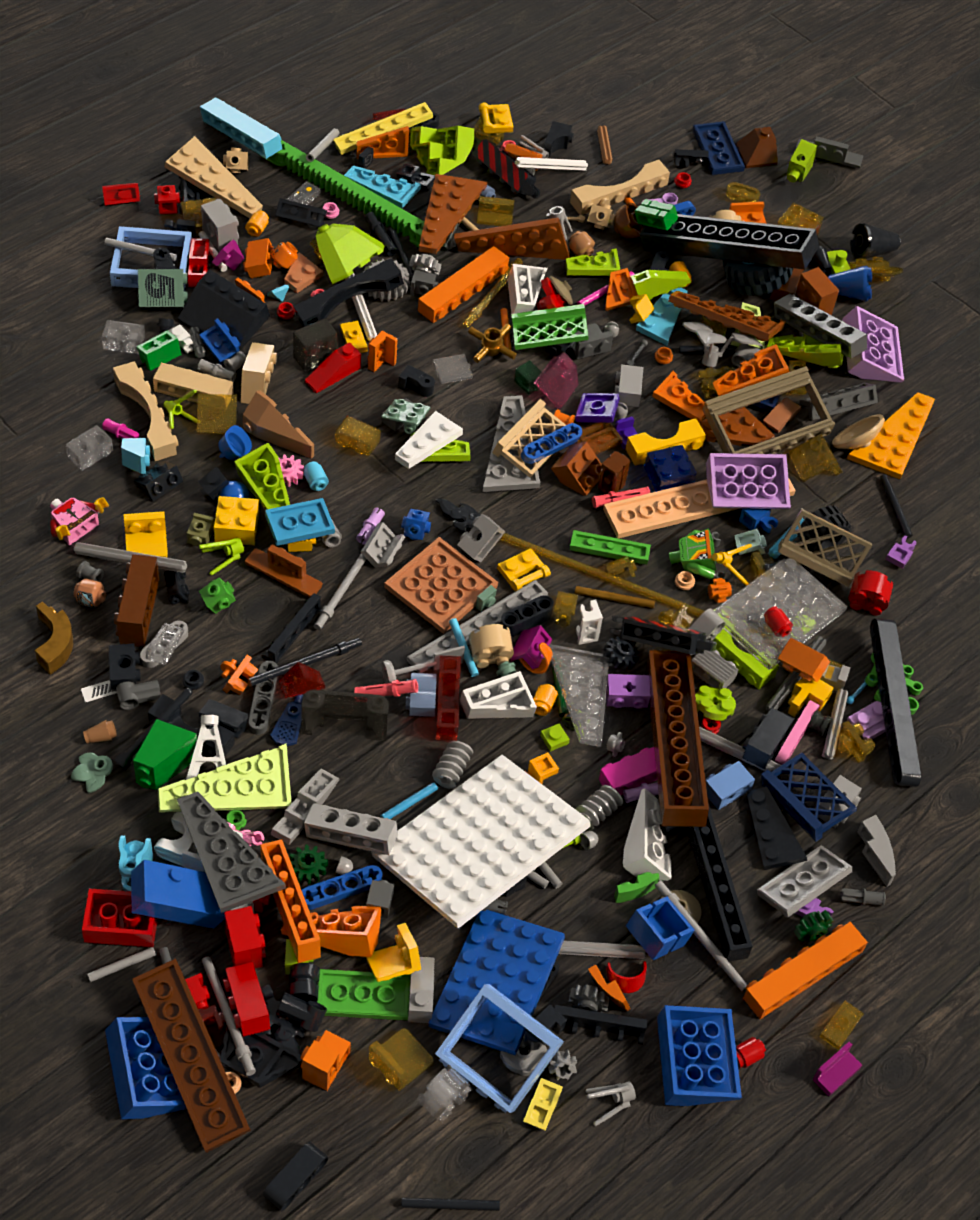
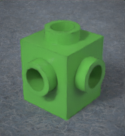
[199,578,236,614]

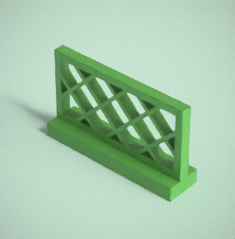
[512,304,589,350]

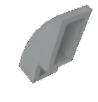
[857,815,895,887]

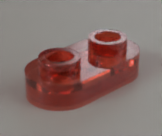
[373,109,406,121]

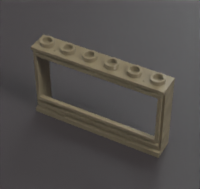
[702,366,835,454]

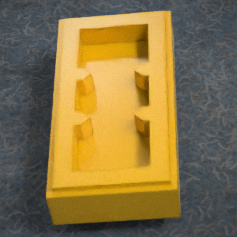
[340,321,368,353]

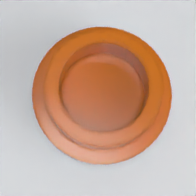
[655,347,673,364]

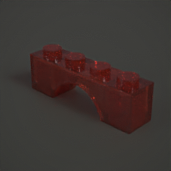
[436,655,461,741]

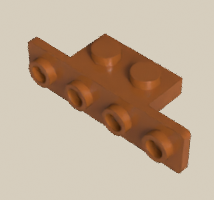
[245,544,323,598]

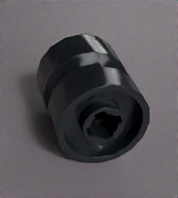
[289,962,320,1002]

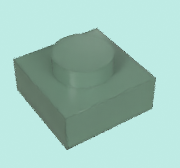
[475,585,497,612]

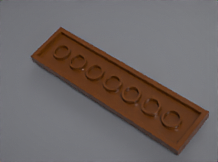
[132,958,251,1153]

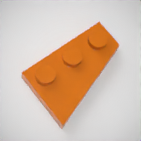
[652,371,706,423]

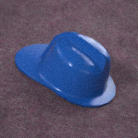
[218,425,252,461]

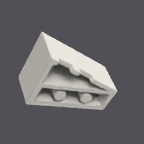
[507,264,547,315]
[460,671,537,719]

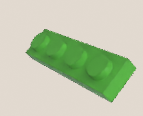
[570,530,651,565]

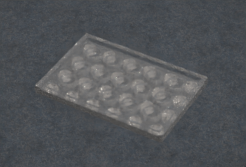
[713,557,847,670]

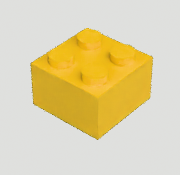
[214,496,259,545]

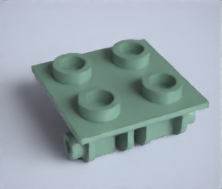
[381,399,431,434]

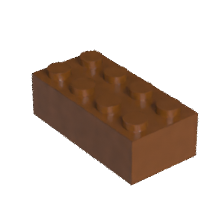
[114,554,159,648]

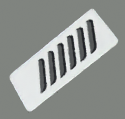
[81,680,117,702]

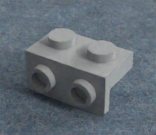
[361,522,405,568]

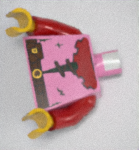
[50,497,109,546]

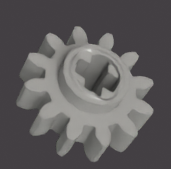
[409,254,441,275]

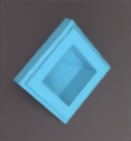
[267,284,289,302]

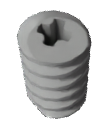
[432,741,473,789]
[575,785,623,831]

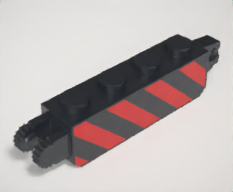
[472,137,541,198]
[610,615,717,654]

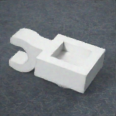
[168,325,193,353]

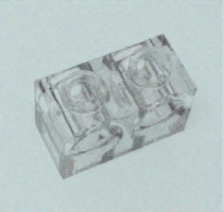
[66,425,113,470]

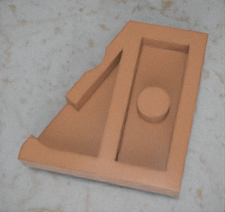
[284,252,323,293]

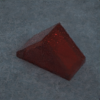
[279,662,325,698]

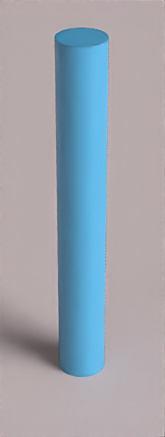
[380,782,438,819]

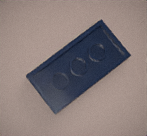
[692,121,745,175]

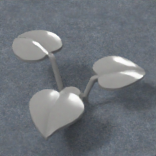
[682,322,762,367]

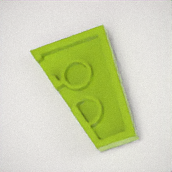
[565,248,620,276]

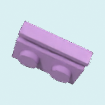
[847,701,886,743]

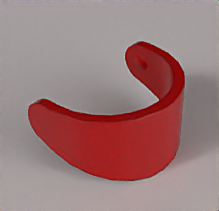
[607,961,647,993]

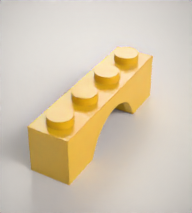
[625,418,706,466]

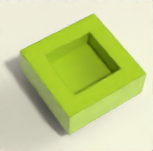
[540,723,570,752]

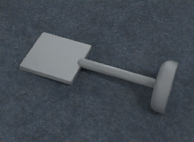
[381,646,465,684]

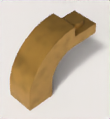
[35,601,73,675]

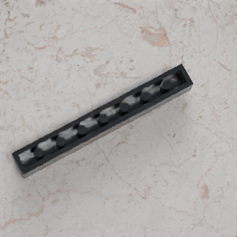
[687,804,753,962]

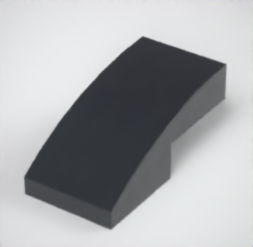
[396,164,435,191]

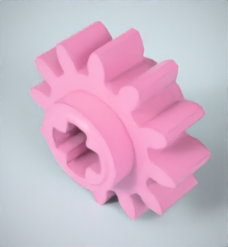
[278,454,304,487]

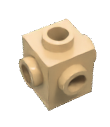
[223,148,249,173]
[587,203,615,230]

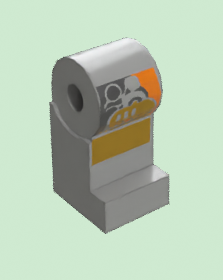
[820,665,850,691]

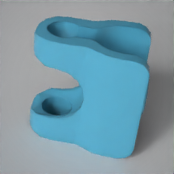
[119,835,153,891]

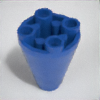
[828,266,872,301]

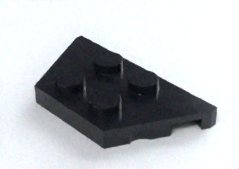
[220,1026,302,1088]

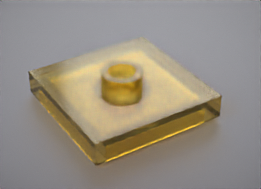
[197,394,237,434]

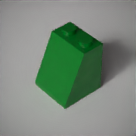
[133,719,197,790]

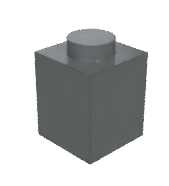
[366,880,394,918]

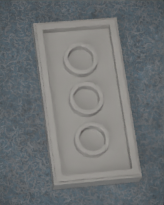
[757,845,852,917]

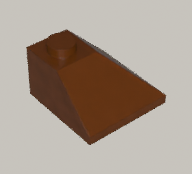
[735,127,778,168]

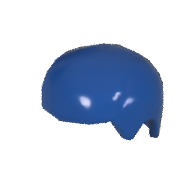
[218,481,250,499]

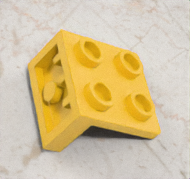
[124,512,168,558]
[366,923,421,982]

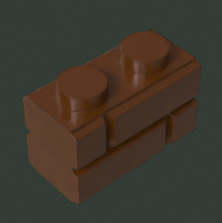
[598,451,630,494]

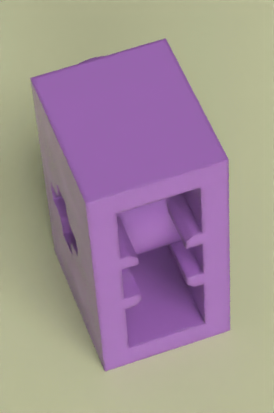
[606,674,651,709]

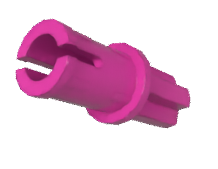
[102,418,140,439]

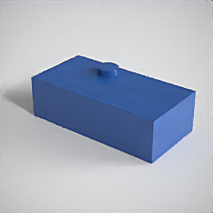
[131,860,225,929]

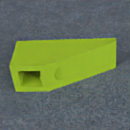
[631,270,691,300]

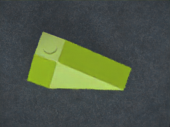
[234,443,290,510]

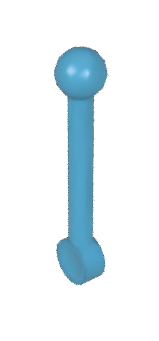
[847,676,873,704]

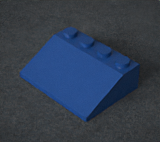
[657,1005,742,1106]
[105,1017,187,1119]

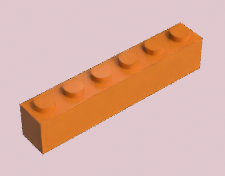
[418,246,509,323]
[260,839,321,963]
[743,922,868,1019]

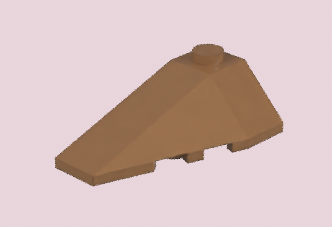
[243,390,314,459]

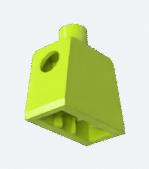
[787,139,817,183]

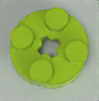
[695,686,736,721]

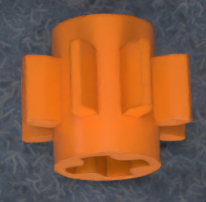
[708,578,732,603]

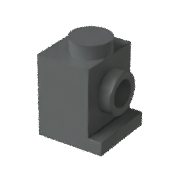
[410,270,439,296]

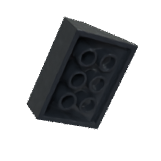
[178,269,270,351]

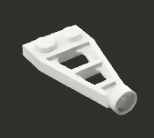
[186,715,226,780]

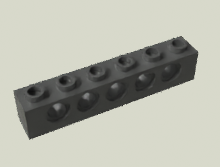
[774,293,867,359]

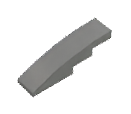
[271,769,339,845]

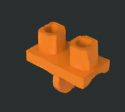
[220,655,258,695]

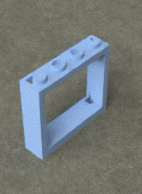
[110,226,192,291]
[435,984,564,1113]

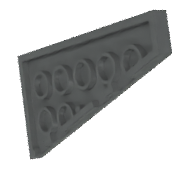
[177,791,286,913]

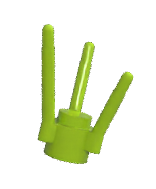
[199,538,244,575]

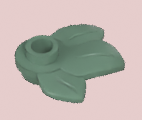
[71,753,113,793]

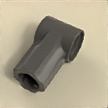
[116,680,161,710]

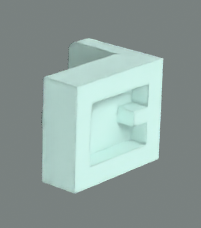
[735,529,767,555]

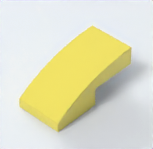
[523,1078,563,1131]

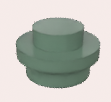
[496,661,516,677]

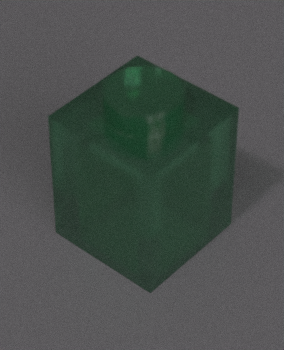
[514,360,544,395]

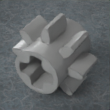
[548,1050,577,1080]

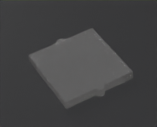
[433,354,473,384]

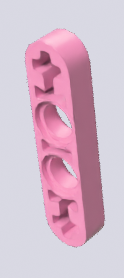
[775,700,820,765]

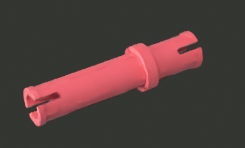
[592,486,650,508]
[354,679,418,700]

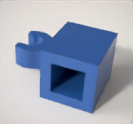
[739,508,778,533]

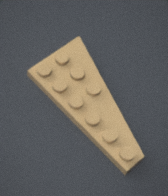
[164,136,263,218]

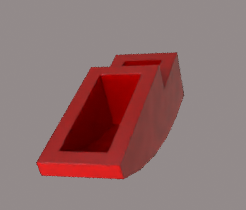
[188,238,210,287]

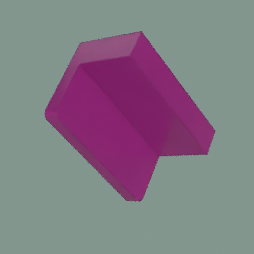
[510,625,552,669]
[812,1042,862,1097]

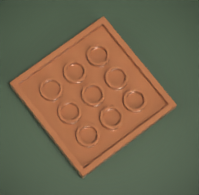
[384,537,498,634]

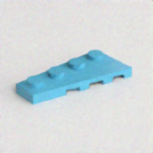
[344,166,421,208]

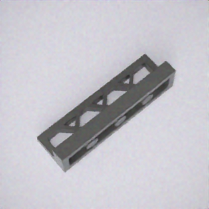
[800,383,878,420]

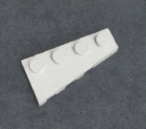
[395,411,463,469]

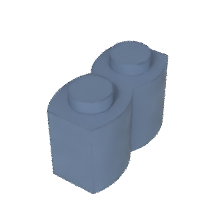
[406,673,436,717]

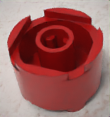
[849,570,893,616]

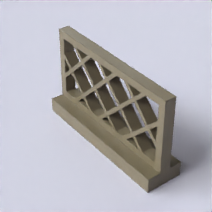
[778,509,872,587]

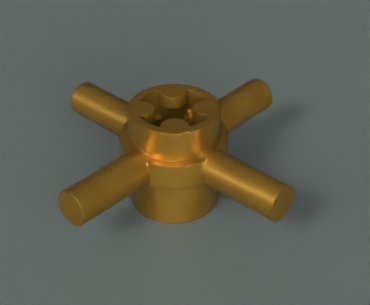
[468,324,517,363]

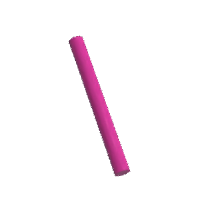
[577,271,634,306]

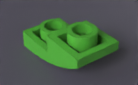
[614,872,660,903]

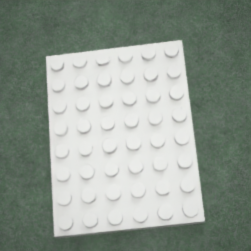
[371,755,591,928]

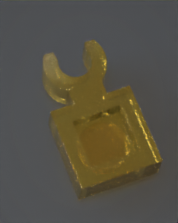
[554,591,578,626]

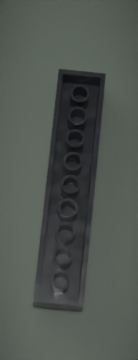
[640,214,819,270]

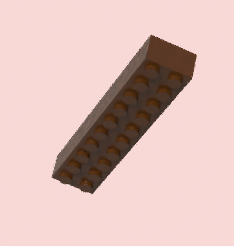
[646,650,709,827]

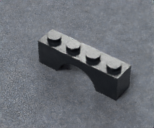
[148,694,235,757]

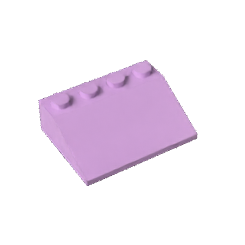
[843,306,904,382]
[706,453,791,509]

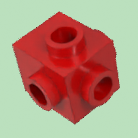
[154,185,180,214]

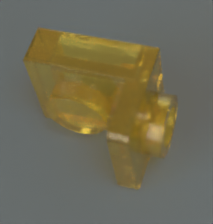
[605,556,637,577]

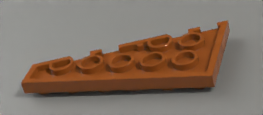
[419,174,487,254]
[454,217,570,260]
[668,291,786,341]

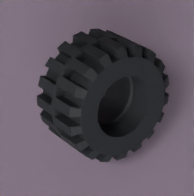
[797,505,852,556]

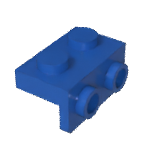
[199,318,240,365]

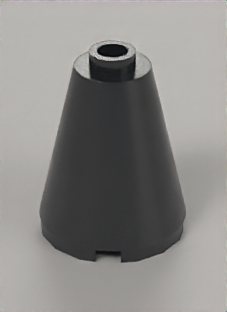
[850,223,901,259]

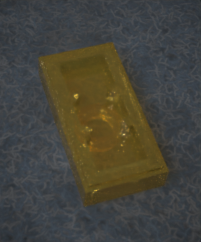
[819,1001,864,1050]

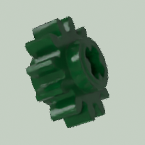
[290,845,328,885]
[794,910,834,942]

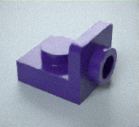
[614,416,638,450]

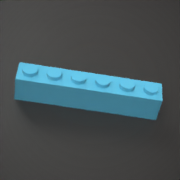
[200,97,282,159]

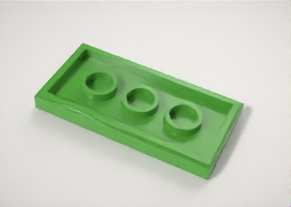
[317,969,411,1020]

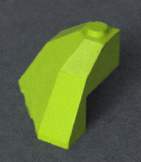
[410,126,474,175]
[316,224,384,284]

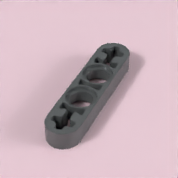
[249,661,278,735]

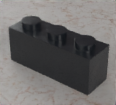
[742,708,794,770]

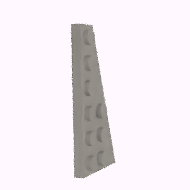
[483,395,540,492]

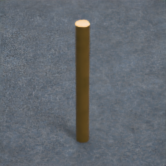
[575,586,655,609]

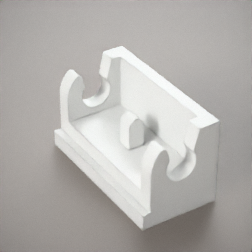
[576,600,603,645]

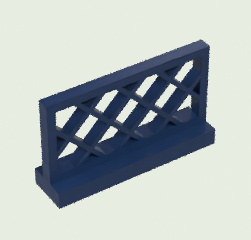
[761,753,857,842]

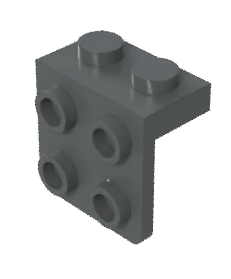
[566,323,613,359]

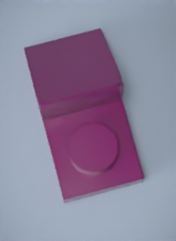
[212,239,244,271]

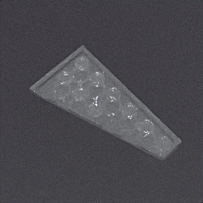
[548,644,609,747]

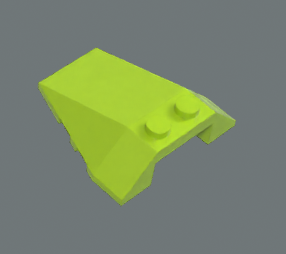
[767,333,844,368]

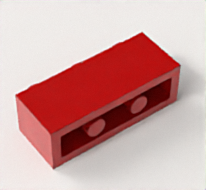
[223,962,270,1037]

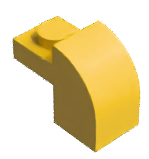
[788,679,834,717]

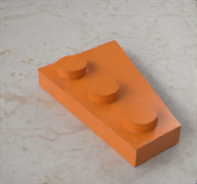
[356,126,409,159]

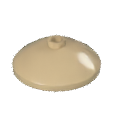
[832,414,885,449]

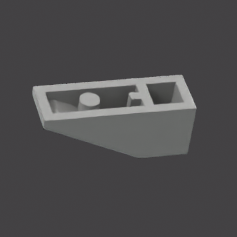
[408,957,435,1023]

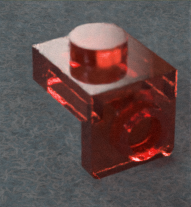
[198,1005,226,1035]

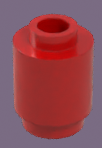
[764,606,793,637]
[736,1037,766,1069]

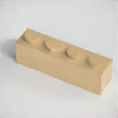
[153,362,234,411]

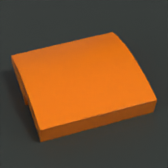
[588,965,631,1011]

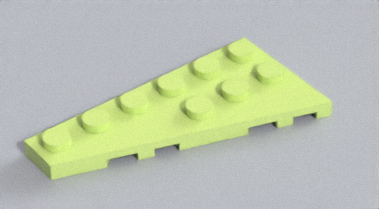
[158,744,292,812]

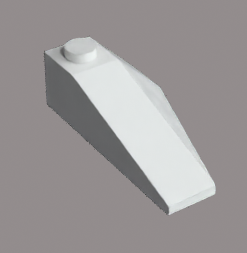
[623,788,671,881]

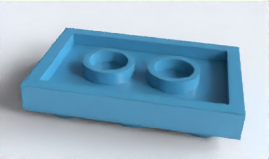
[265,498,335,546]

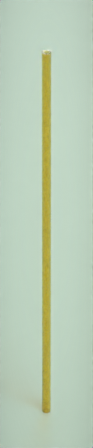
[500,533,845,668]

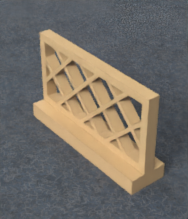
[492,399,572,478]

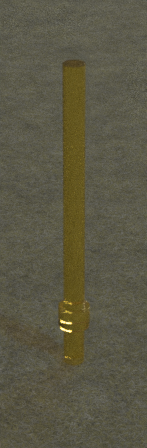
[463,258,523,328]

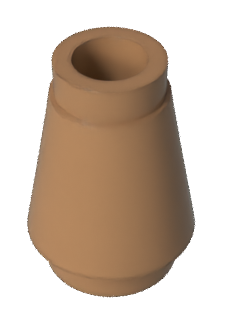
[83,720,117,744]

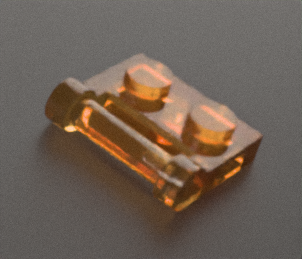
[573,422,623,454]

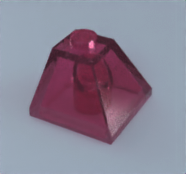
[534,352,579,409]

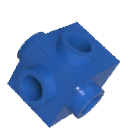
[401,509,431,540]

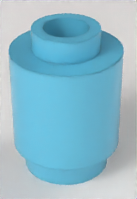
[304,461,329,491]

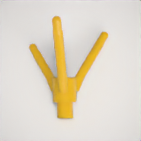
[712,544,752,588]

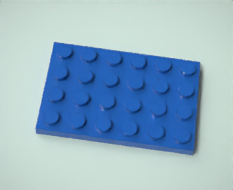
[428,910,565,1056]

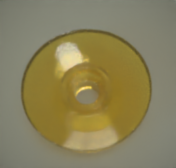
[871,267,903,281]

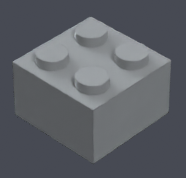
[201,199,239,253]

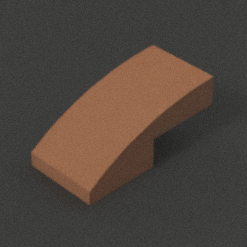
[763,397,801,433]

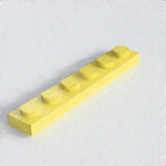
[333,102,433,155]

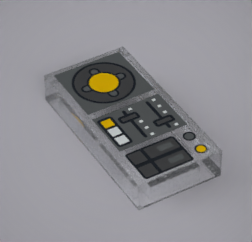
[286,181,320,205]

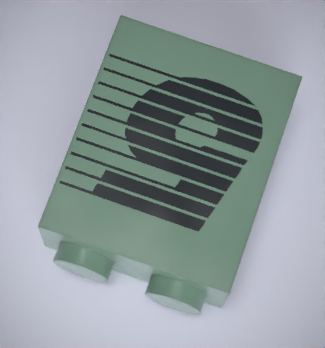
[138,269,188,307]

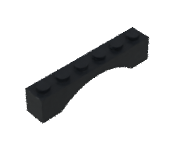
[294,258,404,332]

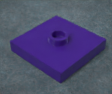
[575,393,620,423]

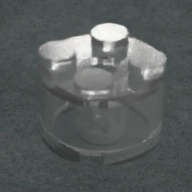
[416,1065,472,1123]

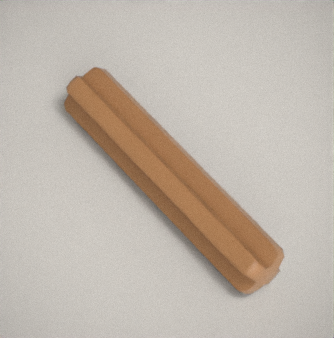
[597,125,612,165]

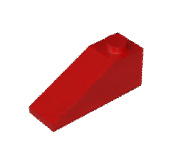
[305,342,361,393]

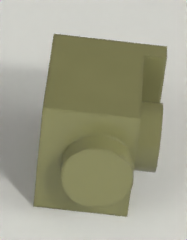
[187,513,214,546]

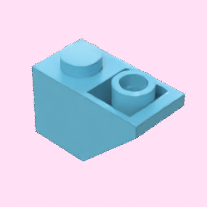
[121,438,150,474]

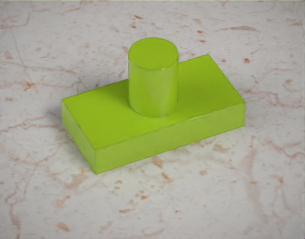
[827,250,851,274]

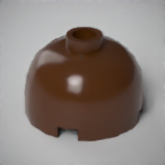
[614,202,645,239]

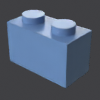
[705,761,755,810]

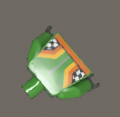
[669,529,725,579]

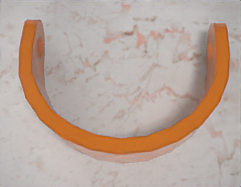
[519,643,553,674]

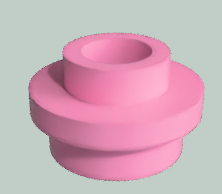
[322,202,339,219]

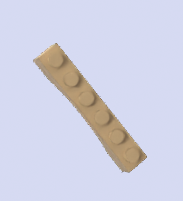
[570,160,670,215]
[113,361,179,461]

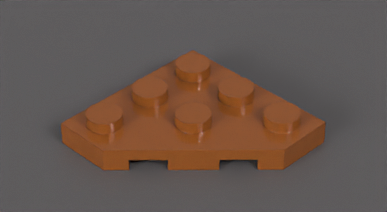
[699,407,775,446]

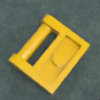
[478,103,513,133]
[497,548,551,591]

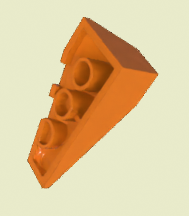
[713,344,789,397]
[281,906,381,957]

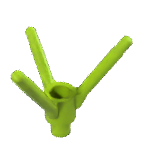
[164,389,201,429]

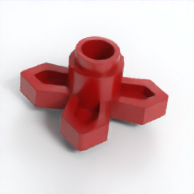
[536,277,567,310]

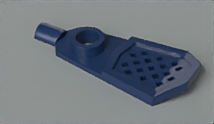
[270,693,304,746]

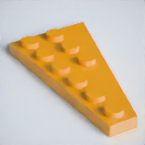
[847,393,935,479]

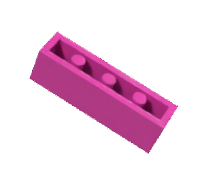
[599,747,657,795]

